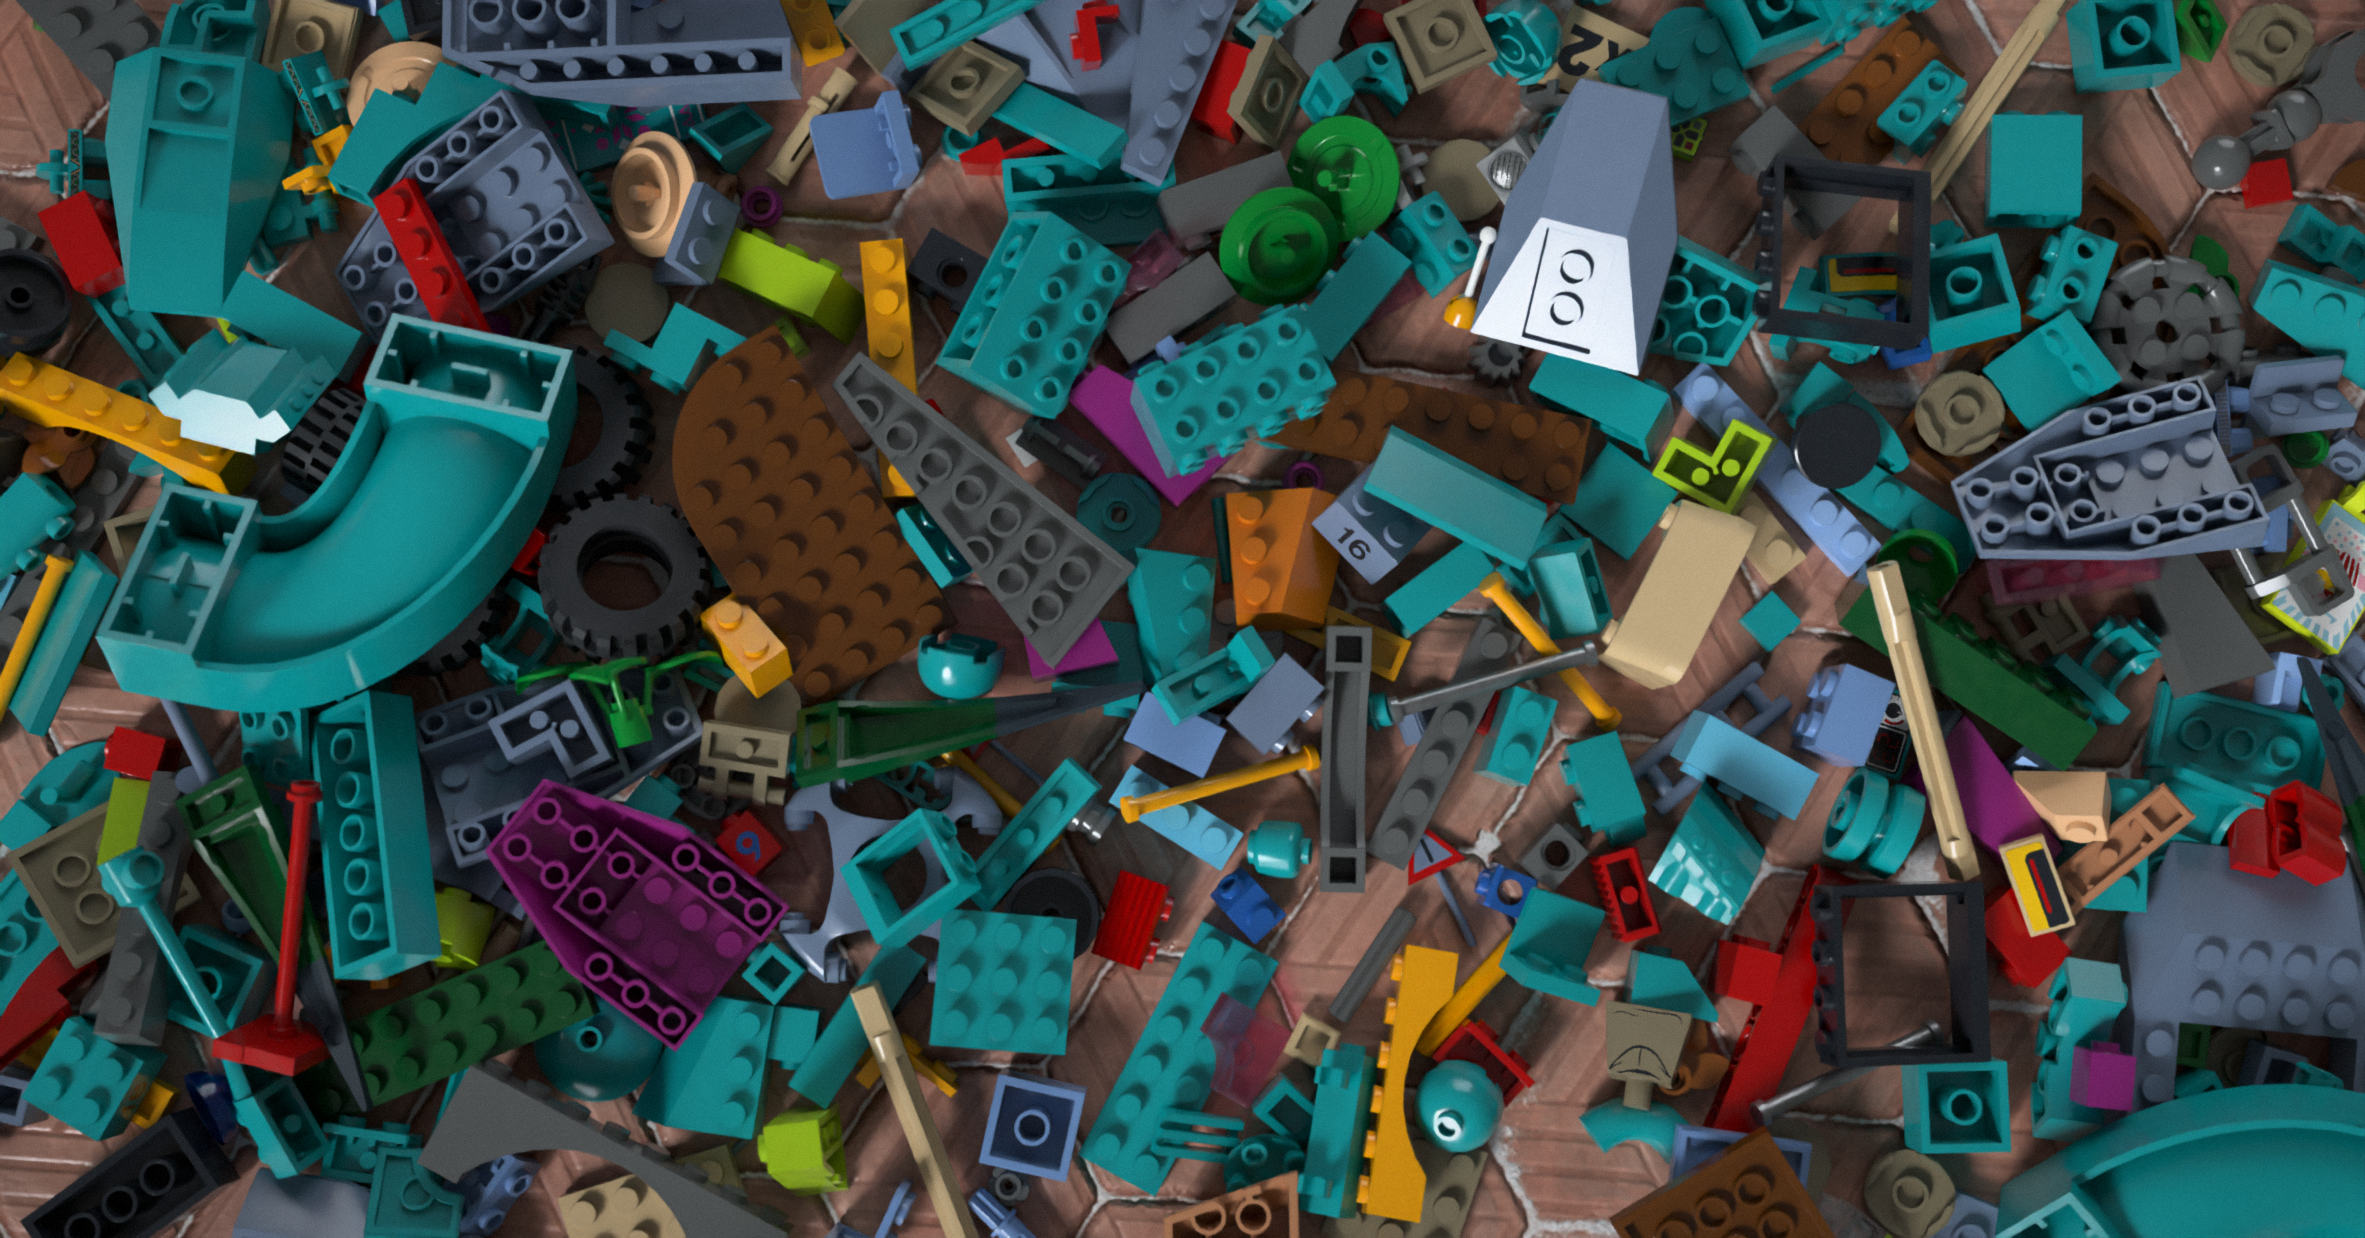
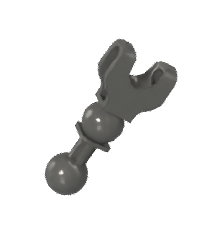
[2191,28,2365,190]

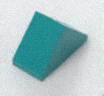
[688,102,774,175]
[1251,1071,1315,1148]

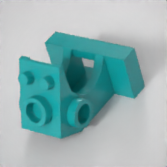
[1298,42,1412,125]
[1768,266,1886,368]
[480,577,563,686]
[2039,613,2163,726]

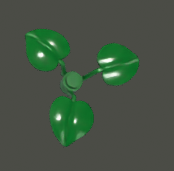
[515,651,724,748]

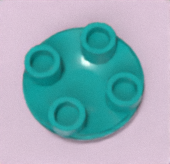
[1223,1134,1307,1200]

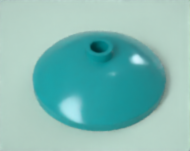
[533,993,664,1102]

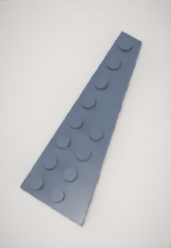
[1120,0,1238,187]

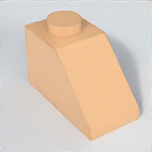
[2012,771,2112,843]

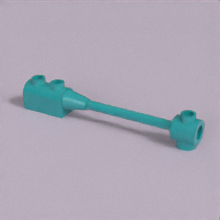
[0,472,76,581]
[97,844,332,1179]

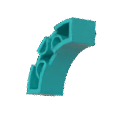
[2030,957,2128,1143]

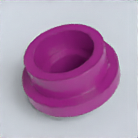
[740,186,784,229]
[1282,460,1325,491]

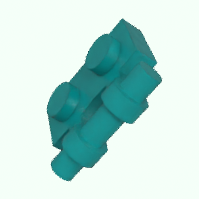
[263,147,340,249]

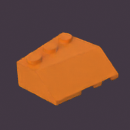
[1226,487,1341,634]

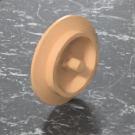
[347,41,461,126]
[611,131,698,257]

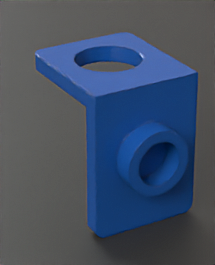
[1474,862,1537,919]

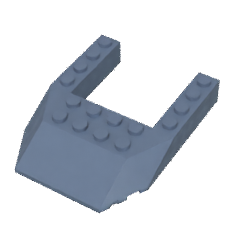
[442,0,802,107]
[2104,841,2365,1126]

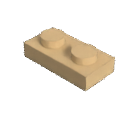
[1736,490,1807,585]

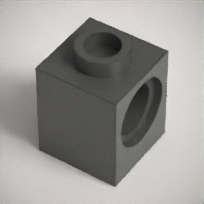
[1515,822,1589,891]

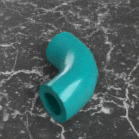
[1578,1097,1691,1164]

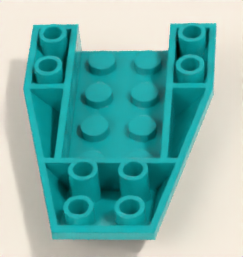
[105,47,298,318]

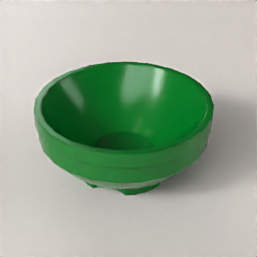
[1876,528,1959,599]

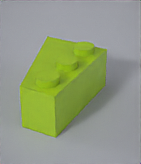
[716,228,866,347]
[758,1102,849,1197]

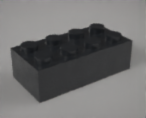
[20,1107,241,1238]

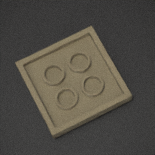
[6,800,203,970]
[1319,1112,1488,1238]

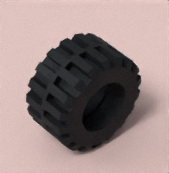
[281,388,366,496]

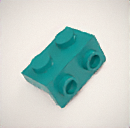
[1877,60,1968,166]
[1385,191,1479,299]
[320,1115,424,1184]

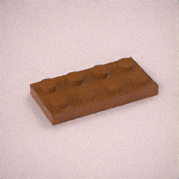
[1797,17,1966,166]

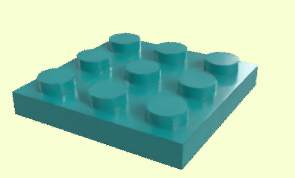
[929,909,1077,1056]

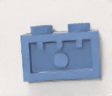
[442,1153,541,1236]

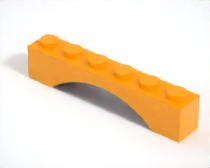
[859,238,920,505]
[0,352,259,497]
[1356,944,1459,1223]

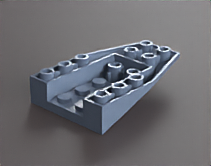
[1470,77,1679,376]
[333,89,615,345]
[1951,375,2270,560]

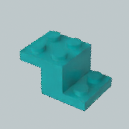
[603,302,747,396]

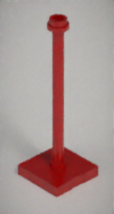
[212,779,332,1076]

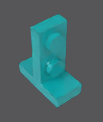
[1151,625,1276,727]

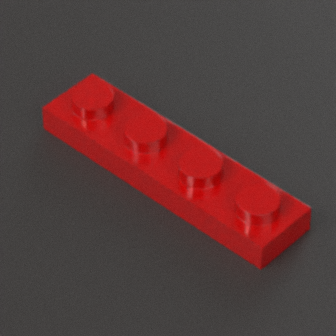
[372,178,492,334]

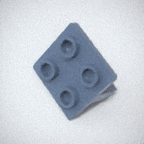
[2239,355,2358,439]

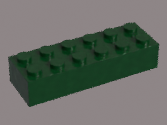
[1834,561,2099,772]

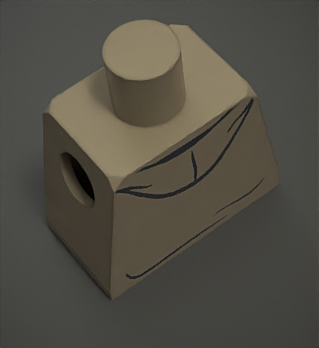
[1606,1000,1693,1110]

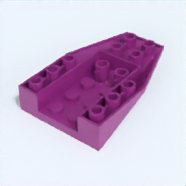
[485,778,790,1052]

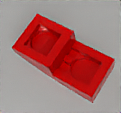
[958,137,1051,176]

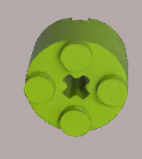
[432,887,495,971]

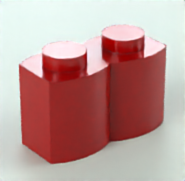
[2268,780,2346,886]

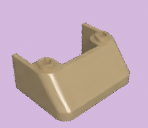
[1596,499,1757,690]

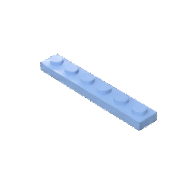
[1670,363,1882,577]

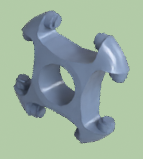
[779,765,1003,983]

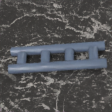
[1629,661,1793,817]

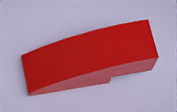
[0,945,99,1071]

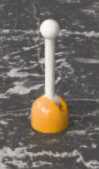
[1443,227,1497,329]

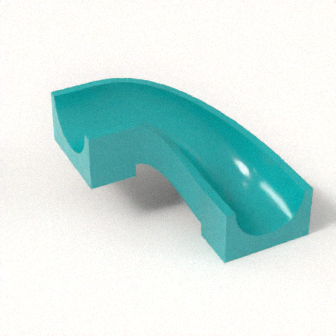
[96,313,579,713]
[1995,1084,2365,1238]

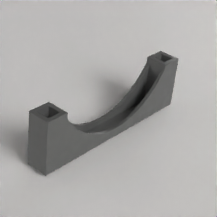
[417,1058,794,1238]

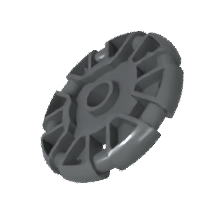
[2088,255,2246,403]

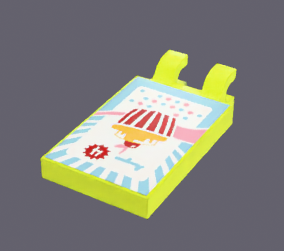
[2259,481,2365,655]

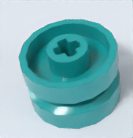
[1822,767,1926,879]

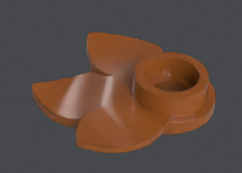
[22,422,101,490]
[1653,1018,1730,1099]

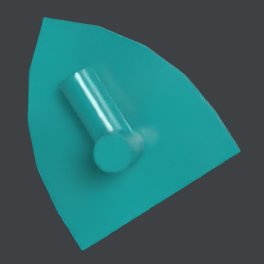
[20,741,122,826]

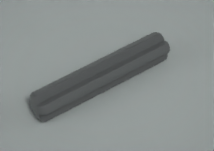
[1329,906,1417,1023]

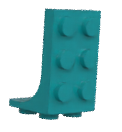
[2142,763,2266,884]

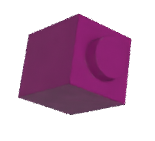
[2069,1040,2137,1111]

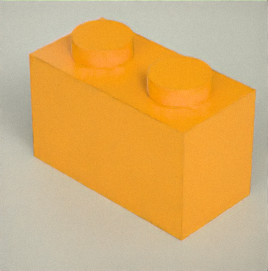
[700,592,793,699]

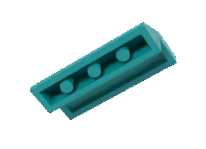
[1002,149,1176,248]
[1363,425,1547,571]

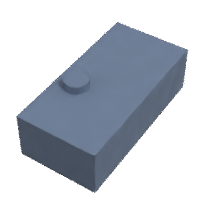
[631,0,803,115]

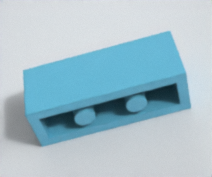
[1670,709,1820,821]
[1109,764,1244,871]

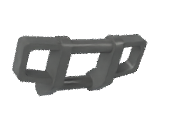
[2229,444,2355,617]

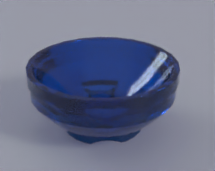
[184,1069,242,1146]

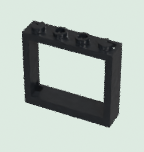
[1752,154,1931,350]
[1809,880,1991,1068]

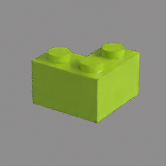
[1652,418,1779,516]

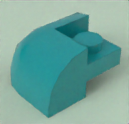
[159,0,271,64]

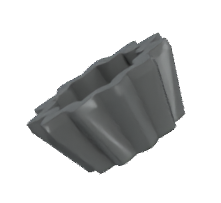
[1467,335,1528,389]

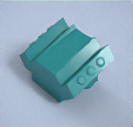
[148,327,337,455]
[1648,780,1766,926]

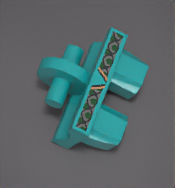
[277,50,352,136]
[36,129,112,205]

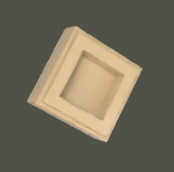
[1282,1011,1342,1069]

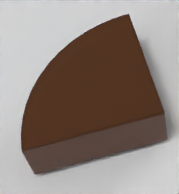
[2325,158,2365,203]

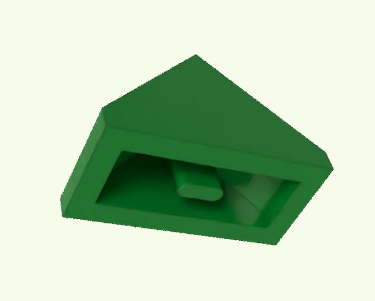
[2172,0,2228,63]

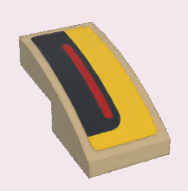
[1998,833,2076,937]

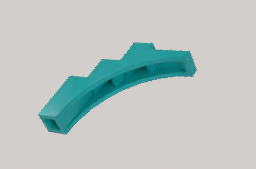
[327,61,620,209]

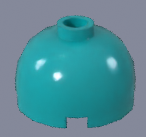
[1482,0,1564,86]
[917,633,1006,700]
[1413,1060,1505,1152]

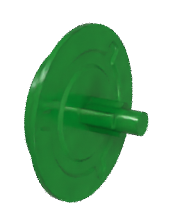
[1287,116,1401,242]
[1219,186,1339,306]

